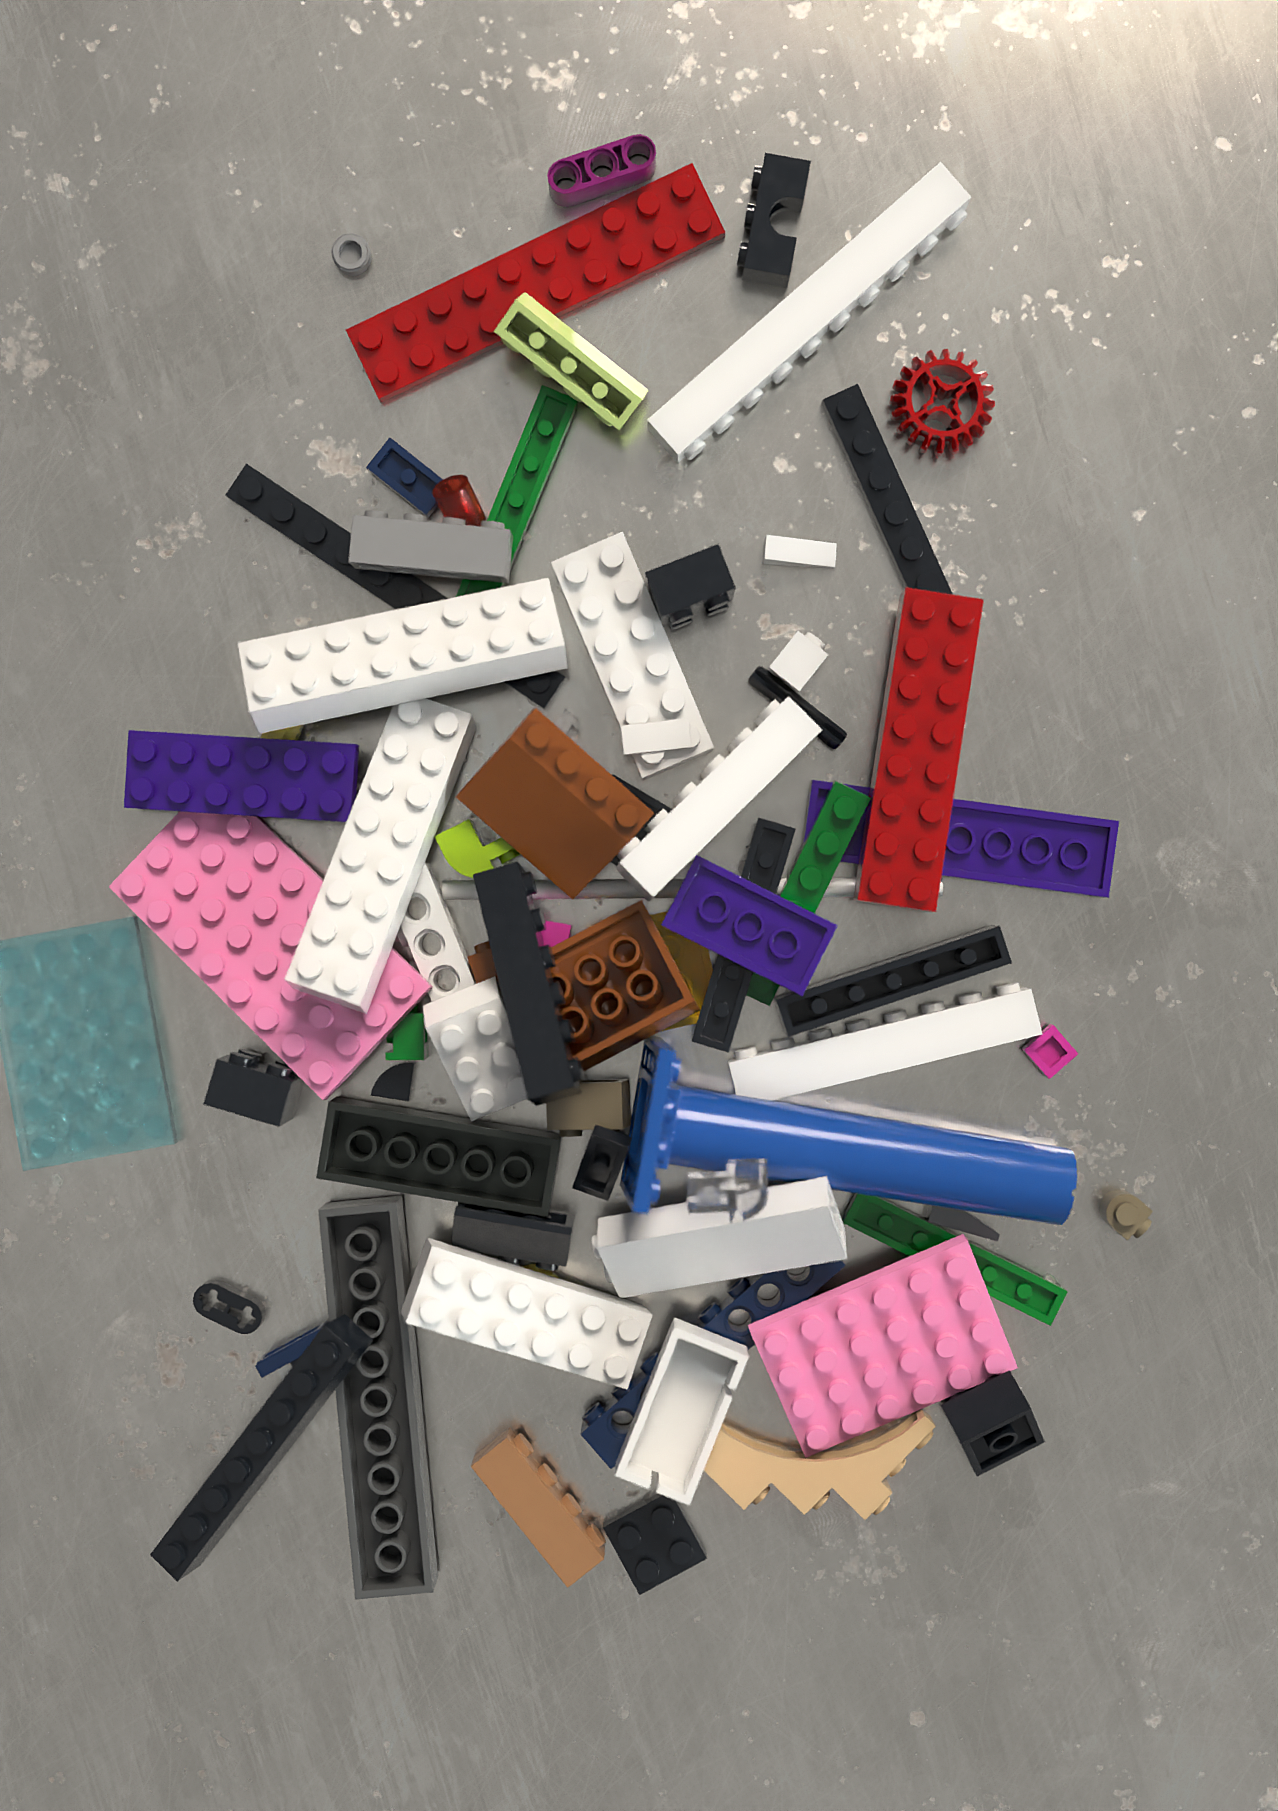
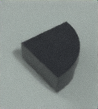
[371,1062,416,1101]

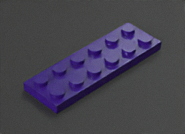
[124,730,359,822]

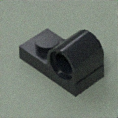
[572,1124,632,1201]

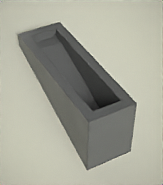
[925,1205,1000,1242]

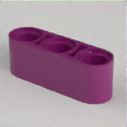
[547,134,656,207]

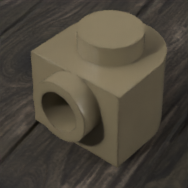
[1099,1189,1153,1241]

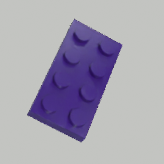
[661,855,838,996]

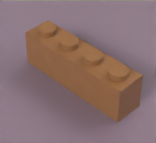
[471,1428,606,1588]

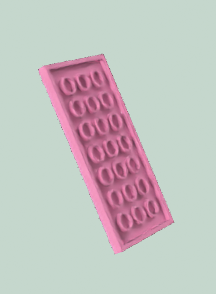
[109,811,433,1100]

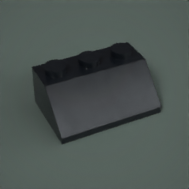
[452,1202,575,1271]

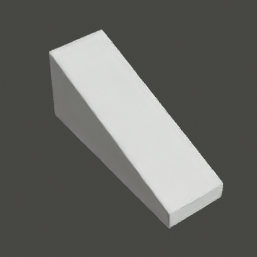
[763,535,837,569]

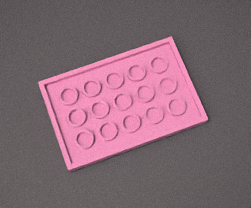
[748,1234,1018,1458]

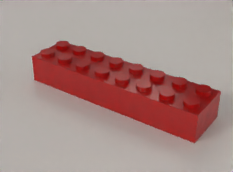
[853,587,984,912]

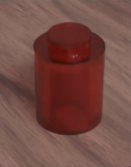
[432,474,486,527]

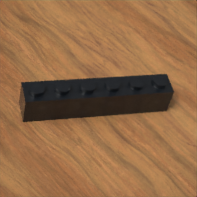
[473,861,585,1106]
[774,925,1012,1037]

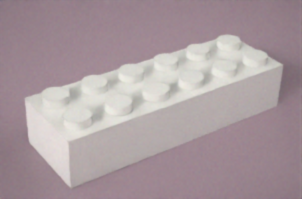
[551,531,714,781]
[616,696,822,902]
[401,1238,653,1389]

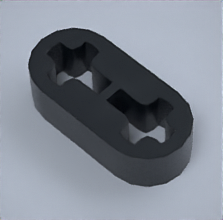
[193,1280,266,1334]

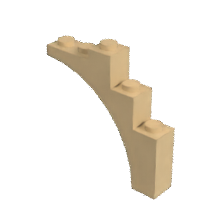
[704,1409,936,1520]

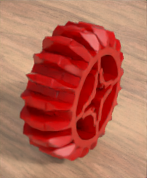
[889,348,995,456]

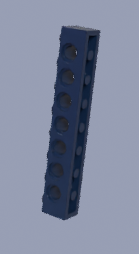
[580,1260,846,1469]

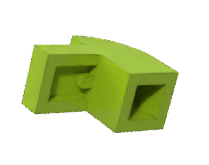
[434,819,521,878]

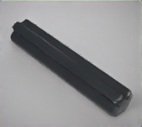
[748,666,847,749]

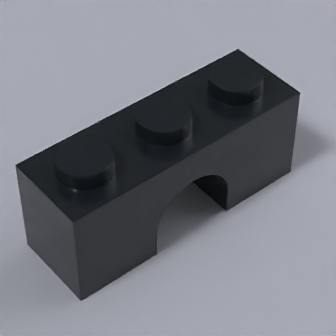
[737,153,811,288]

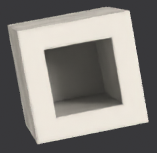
[768,631,828,694]

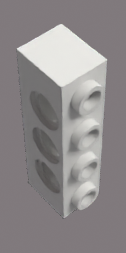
[397,862,476,1004]

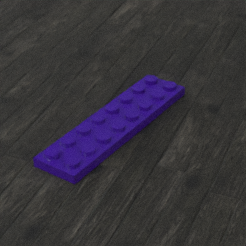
[802,780,1119,898]

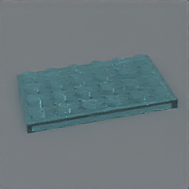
[0,916,178,1171]

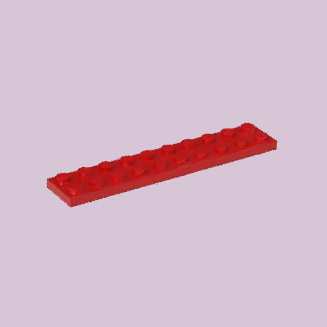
[346,163,726,403]

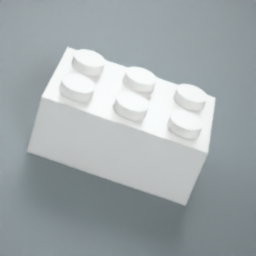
[423,977,527,1121]

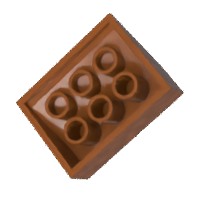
[455,708,654,900]
[550,900,700,1072]

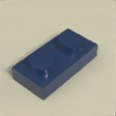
[366,437,452,518]

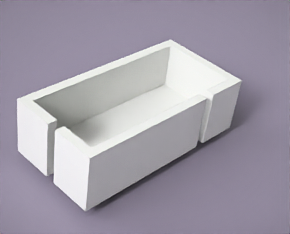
[615,1317,749,1505]

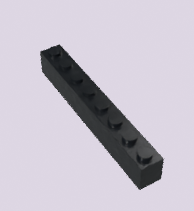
[150,1314,373,1582]

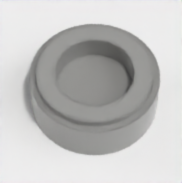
[331,233,372,276]

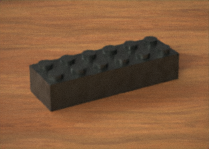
[316,1097,562,1217]

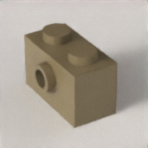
[546,1079,631,1137]

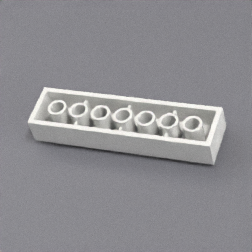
[238,578,568,734]
[284,699,476,1014]

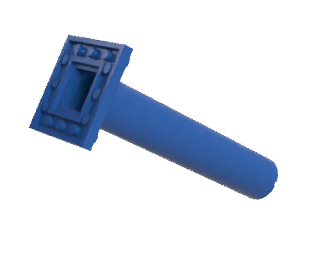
[620,1036,1077,1225]

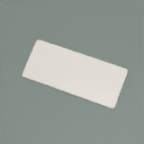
[621,718,692,755]

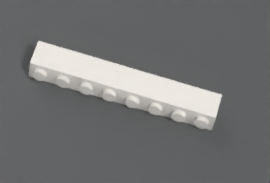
[727,982,1042,1101]

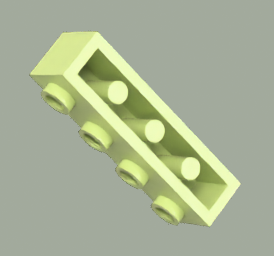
[494,292,648,430]

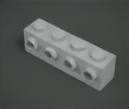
[348,510,513,583]

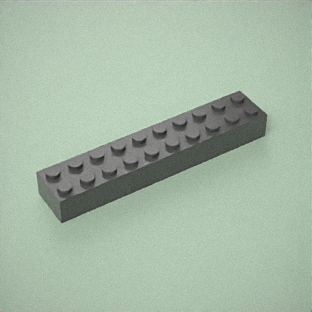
[318,1196,438,1600]

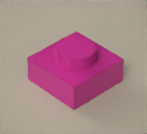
[1022,1024,1078,1079]

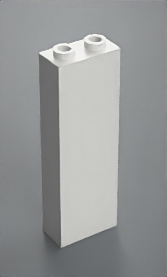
[592,1177,847,1298]

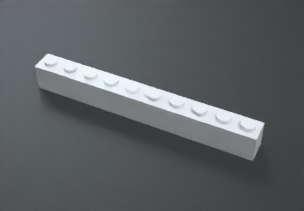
[647,162,971,463]

